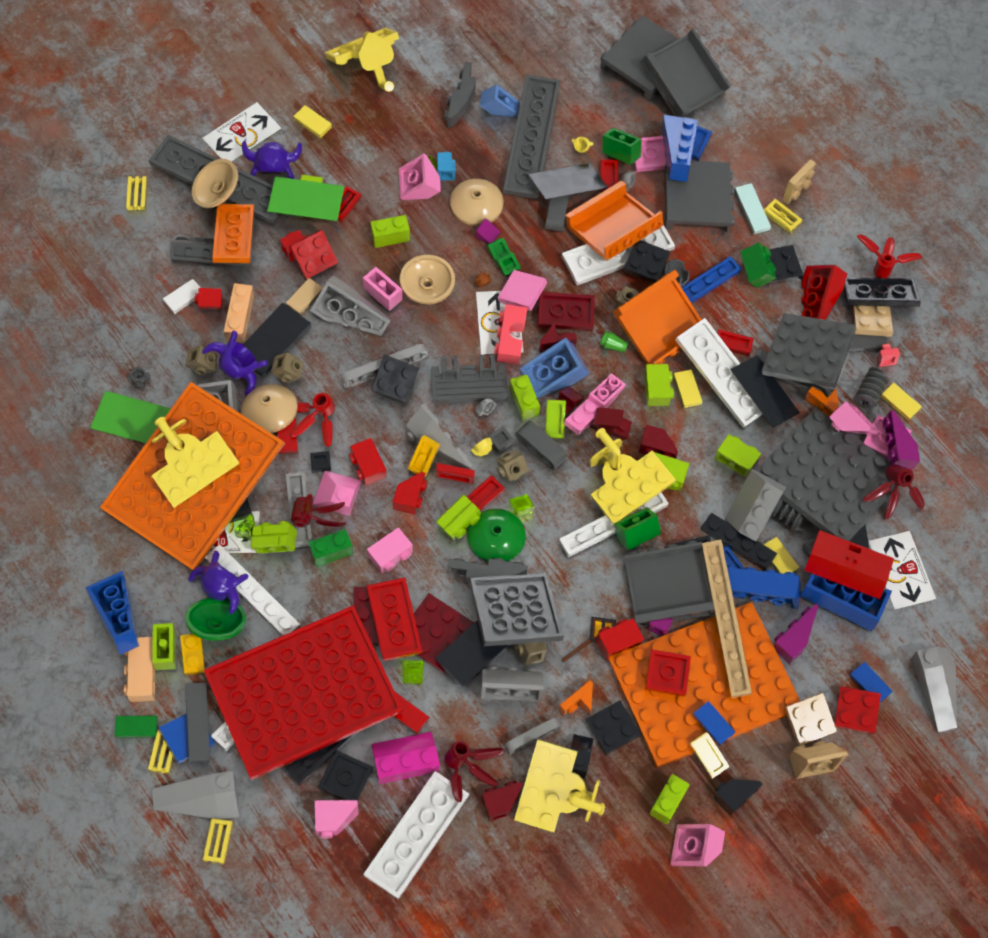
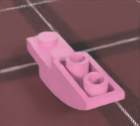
[564,373,626,435]

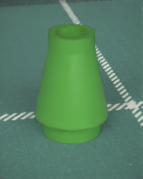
[599,331,628,353]

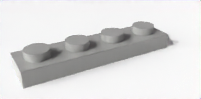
[286,472,312,548]

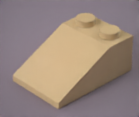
[789,741,848,779]

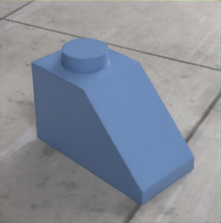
[480,84,520,117]

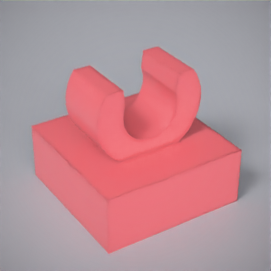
[877,344,900,367]

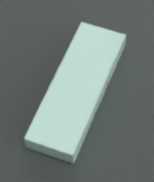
[734,183,771,234]

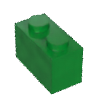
[602,127,642,165]
[740,242,776,288]
[614,507,661,550]
[308,529,353,568]

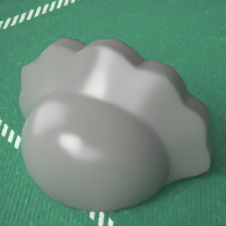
[620,171,636,192]
[476,398,497,416]

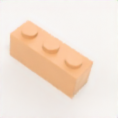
[224,283,254,344]
[124,637,155,702]

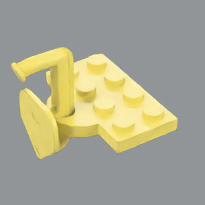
[324,27,399,92]
[152,417,240,508]
[590,428,676,526]
[514,739,605,832]

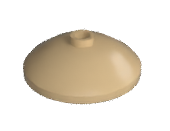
[192,159,238,208]
[450,179,503,226]
[400,255,455,304]
[241,384,298,433]

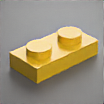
[407,435,441,477]
[180,634,205,676]

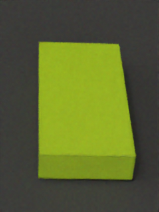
[545,400,566,439]

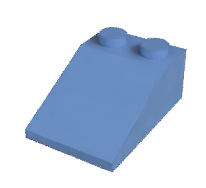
[520,338,590,399]

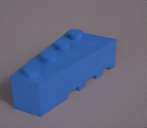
[800,573,892,632]

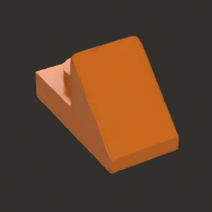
[804,386,839,417]
[558,680,593,717]

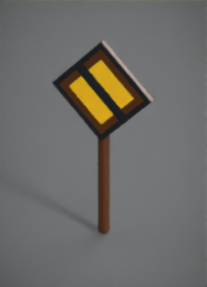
[562,616,616,662]

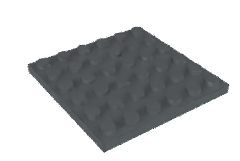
[756,407,899,541]

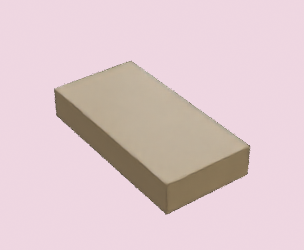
[286,278,323,315]

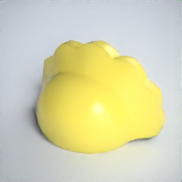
[572,137,593,153]
[471,438,493,457]

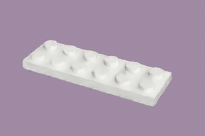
[562,225,675,286]
[675,318,763,428]
[363,771,469,900]

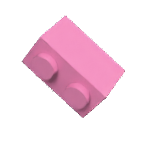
[363,267,402,311]
[367,527,413,574]

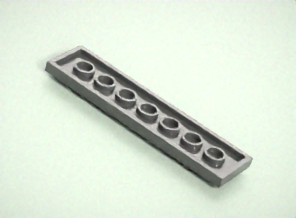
[503,74,560,199]
[149,135,280,224]

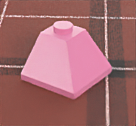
[399,154,441,200]
[830,401,880,435]
[313,471,361,516]
[315,800,359,839]
[670,824,725,866]

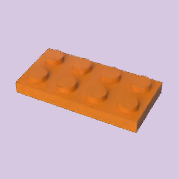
[212,204,254,263]

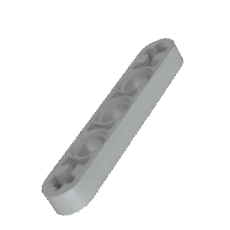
[340,344,428,388]

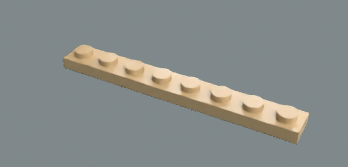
[702,539,752,698]

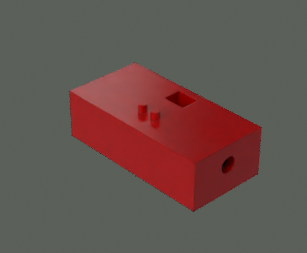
[804,530,894,599]

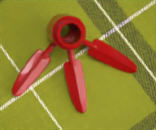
[857,234,922,278]
[290,393,336,447]

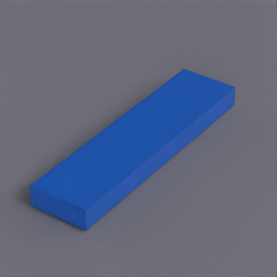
[682,256,742,303]

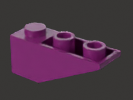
[883,410,920,470]
[774,604,818,665]

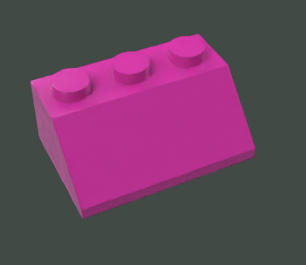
[371,732,440,784]

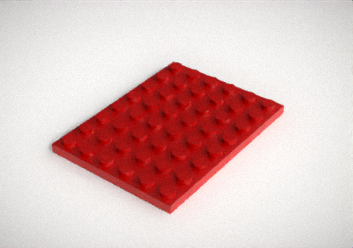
[204,605,403,780]

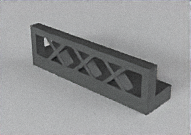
[170,235,244,266]

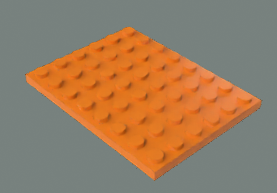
[100,382,285,570]
[608,602,800,768]

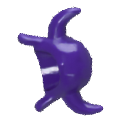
[242,140,302,179]
[202,330,268,395]
[188,551,249,614]

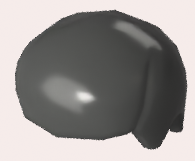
[662,259,689,288]

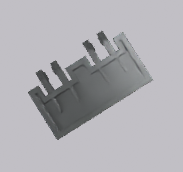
[431,354,508,403]

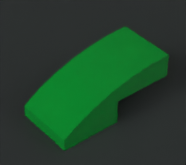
[486,238,521,276]

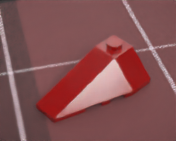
[801,265,848,320]

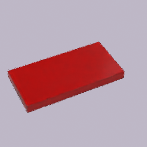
[366,577,422,662]

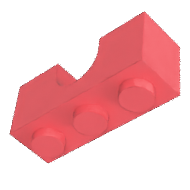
[494,304,527,365]

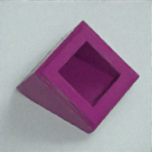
[476,218,500,244]
[648,619,673,636]

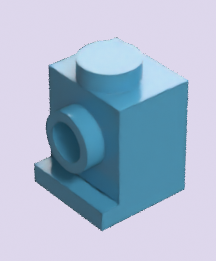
[437,152,456,181]

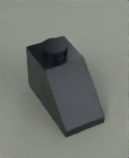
[570,734,594,778]
[713,779,763,816]

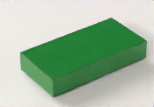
[114,716,158,738]

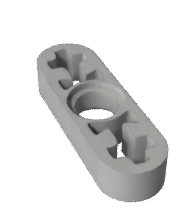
[505,718,561,755]

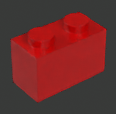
[348,438,387,486]
[595,618,644,660]

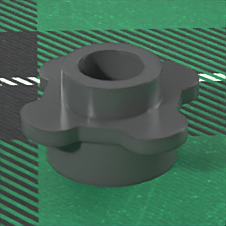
[128,367,151,388]

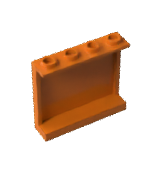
[565,180,663,261]
[612,270,711,364]

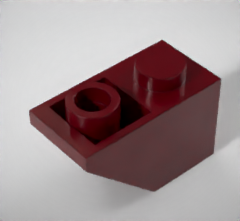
[639,424,678,459]
[482,781,523,822]

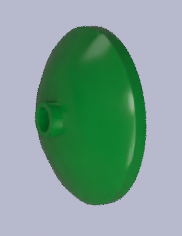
[467,509,526,563]
[185,598,246,641]

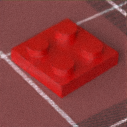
[289,230,338,279]
[645,649,691,697]
[834,686,881,734]

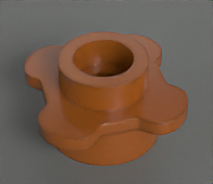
[473,272,491,288]

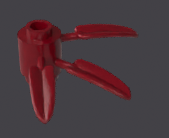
[862,464,925,519]
[290,494,346,527]
[444,741,504,802]

